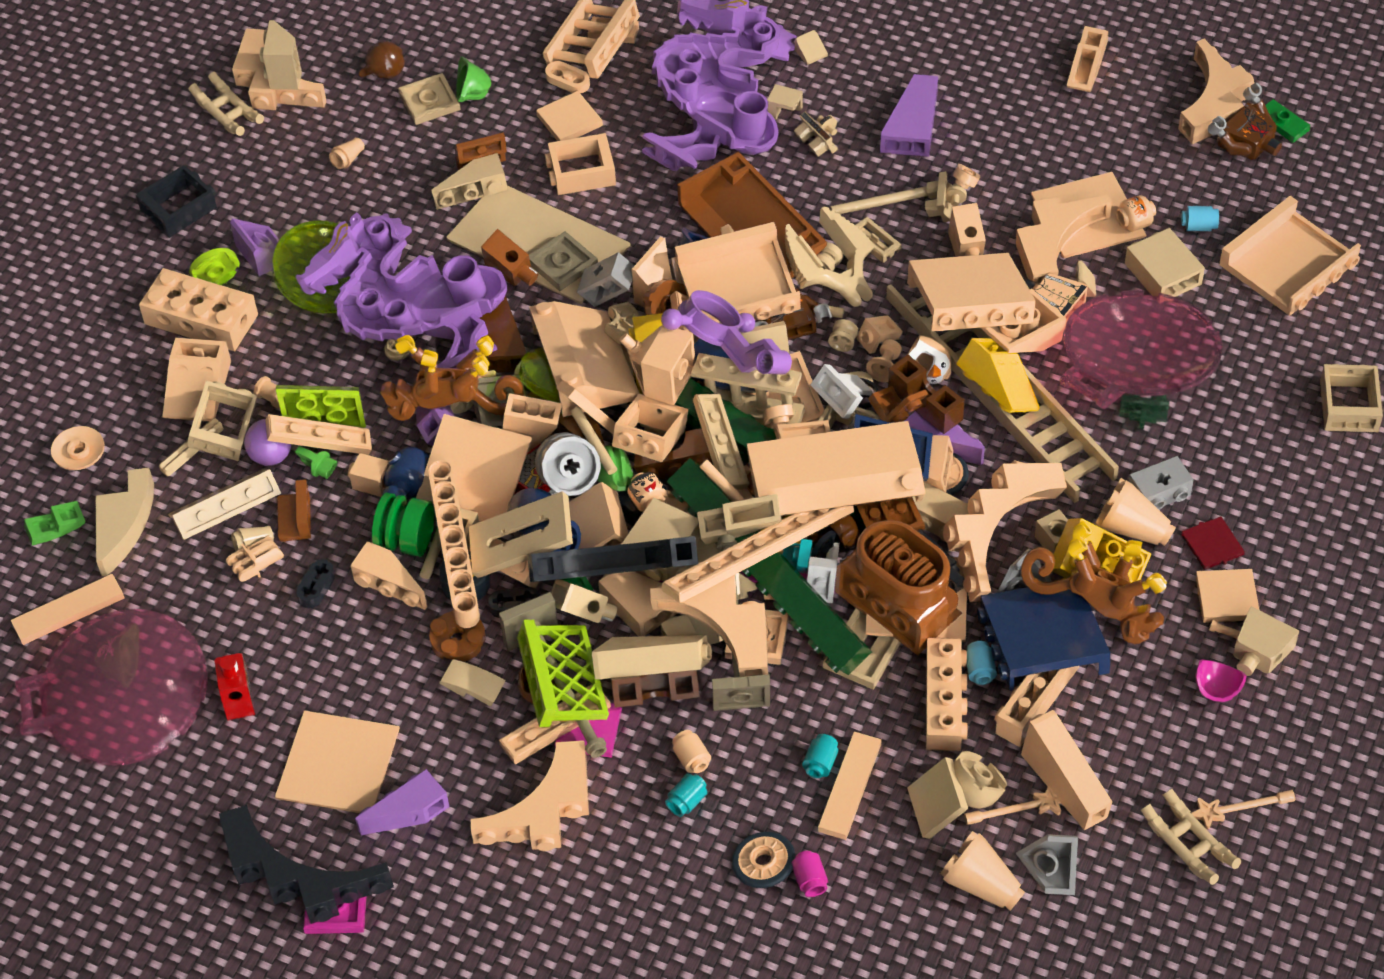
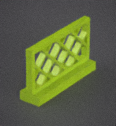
[517,620,609,727]

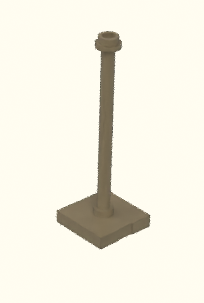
[712,535,770,711]
[499,592,607,758]

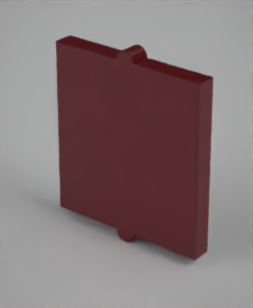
[1181,516,1245,570]

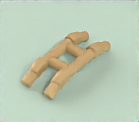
[188,72,264,136]
[1140,789,1241,885]

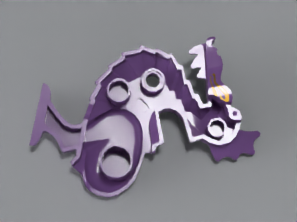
[642,0,797,171]
[296,212,507,369]

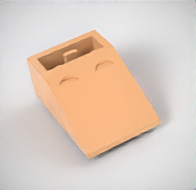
[163,338,231,421]

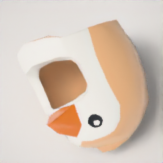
[907,334,951,384]

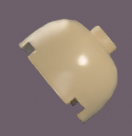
[954,751,1007,809]

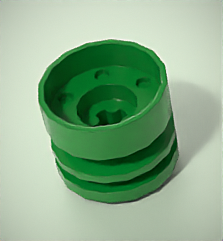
[372,493,435,556]

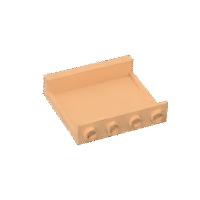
[1220,196,1361,316]
[675,222,801,324]
[907,253,1036,331]

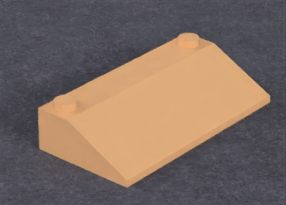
[529,301,640,417]
[747,421,925,516]

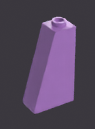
[880,74,938,157]

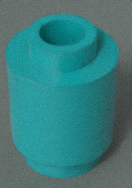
[802,734,838,778]
[665,774,707,817]

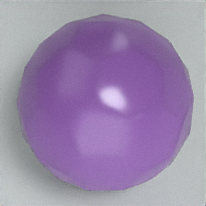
[244,419,291,466]

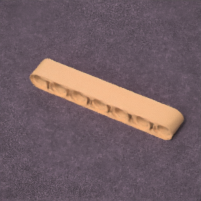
[428,460,480,628]

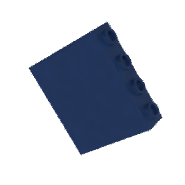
[977,588,1110,691]

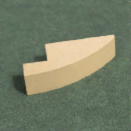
[96,468,154,576]

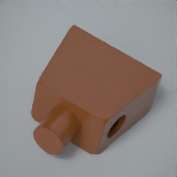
[481,229,539,286]

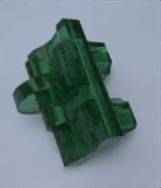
[1119,387,1170,430]

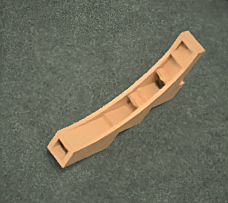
[943,463,1067,602]

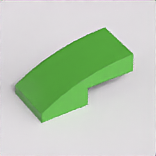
[24,501,85,546]

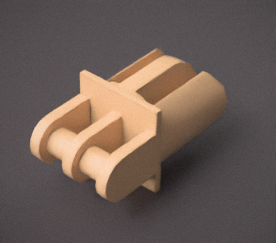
[226,535,284,582]

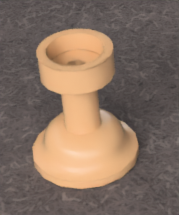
[866,339,902,382]

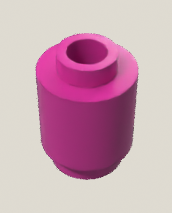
[792,851,828,897]

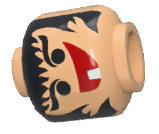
[627,472,668,512]

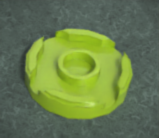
[189,248,240,285]

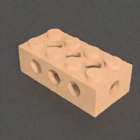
[139,268,258,352]

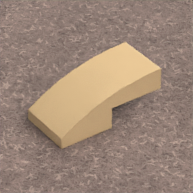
[439,659,506,707]

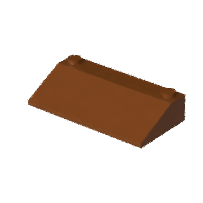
[677,152,827,279]

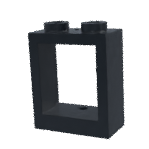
[136,165,217,238]

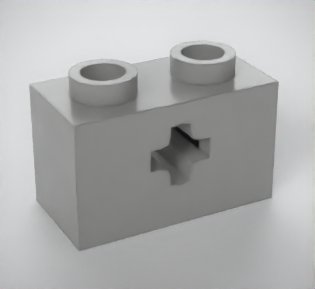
[577,252,634,307]
[1129,456,1194,510]

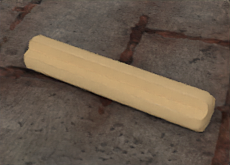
[159,418,223,476]

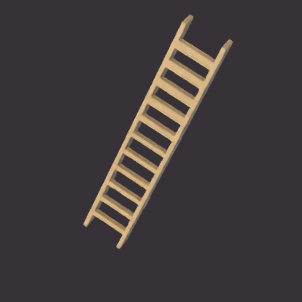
[887,284,1119,503]

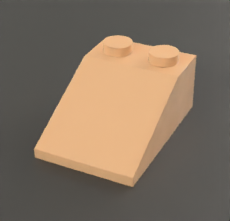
[979,289,1067,353]

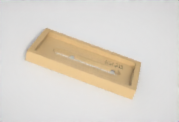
[469,491,573,578]
[823,608,901,690]

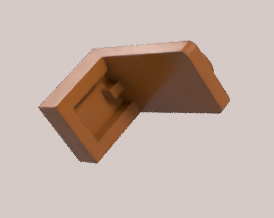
[868,386,928,423]

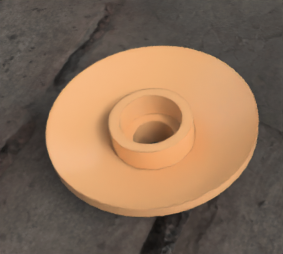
[51,426,105,470]

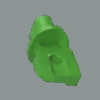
[295,446,338,479]

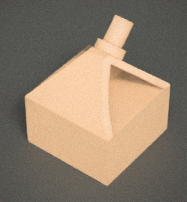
[619,325,695,406]

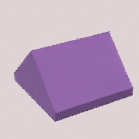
[230,218,293,276]

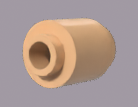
[672,730,711,773]

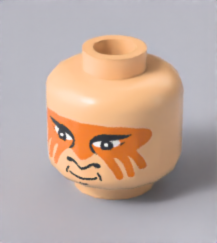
[1116,195,1156,232]

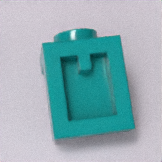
[783,539,812,574]

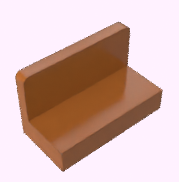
[277,480,311,542]

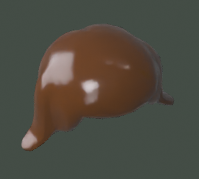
[359,41,405,79]
[807,515,860,549]

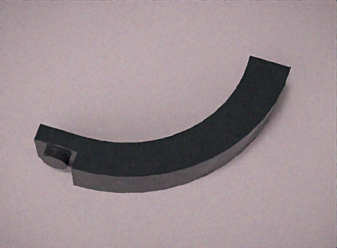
[527,536,698,582]

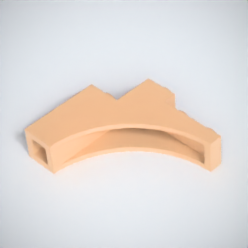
[232,28,326,110]
[1178,38,1254,144]
[1016,194,1112,284]
[650,575,768,677]
[471,741,589,851]

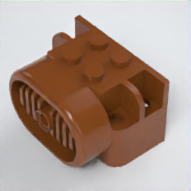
[835,520,962,655]

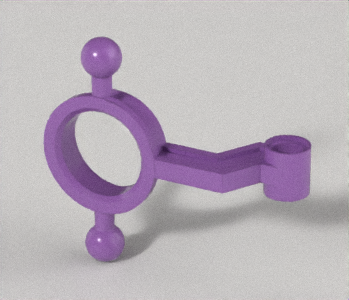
[661,290,792,375]

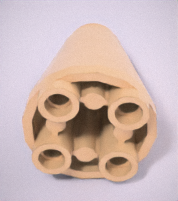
[1095,478,1176,546]
[940,831,1025,911]

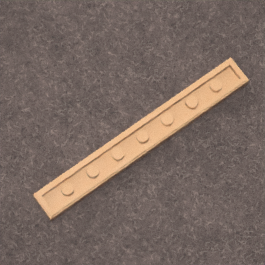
[662,505,854,603]

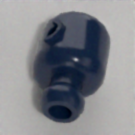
[382,447,429,499]

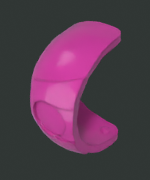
[1195,660,1246,702]

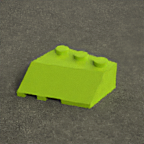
[276,385,366,428]

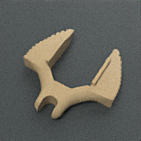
[785,207,876,307]

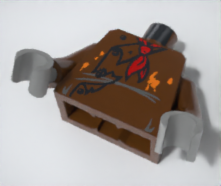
[1208,83,1282,160]
[755,288,832,340]

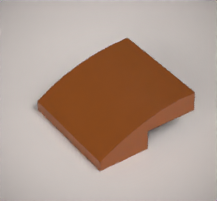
[455,132,507,170]
[856,497,925,531]

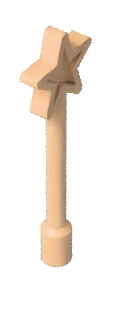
[964,786,1061,825]
[1192,790,1295,830]

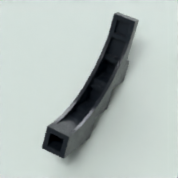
[219,805,394,924]

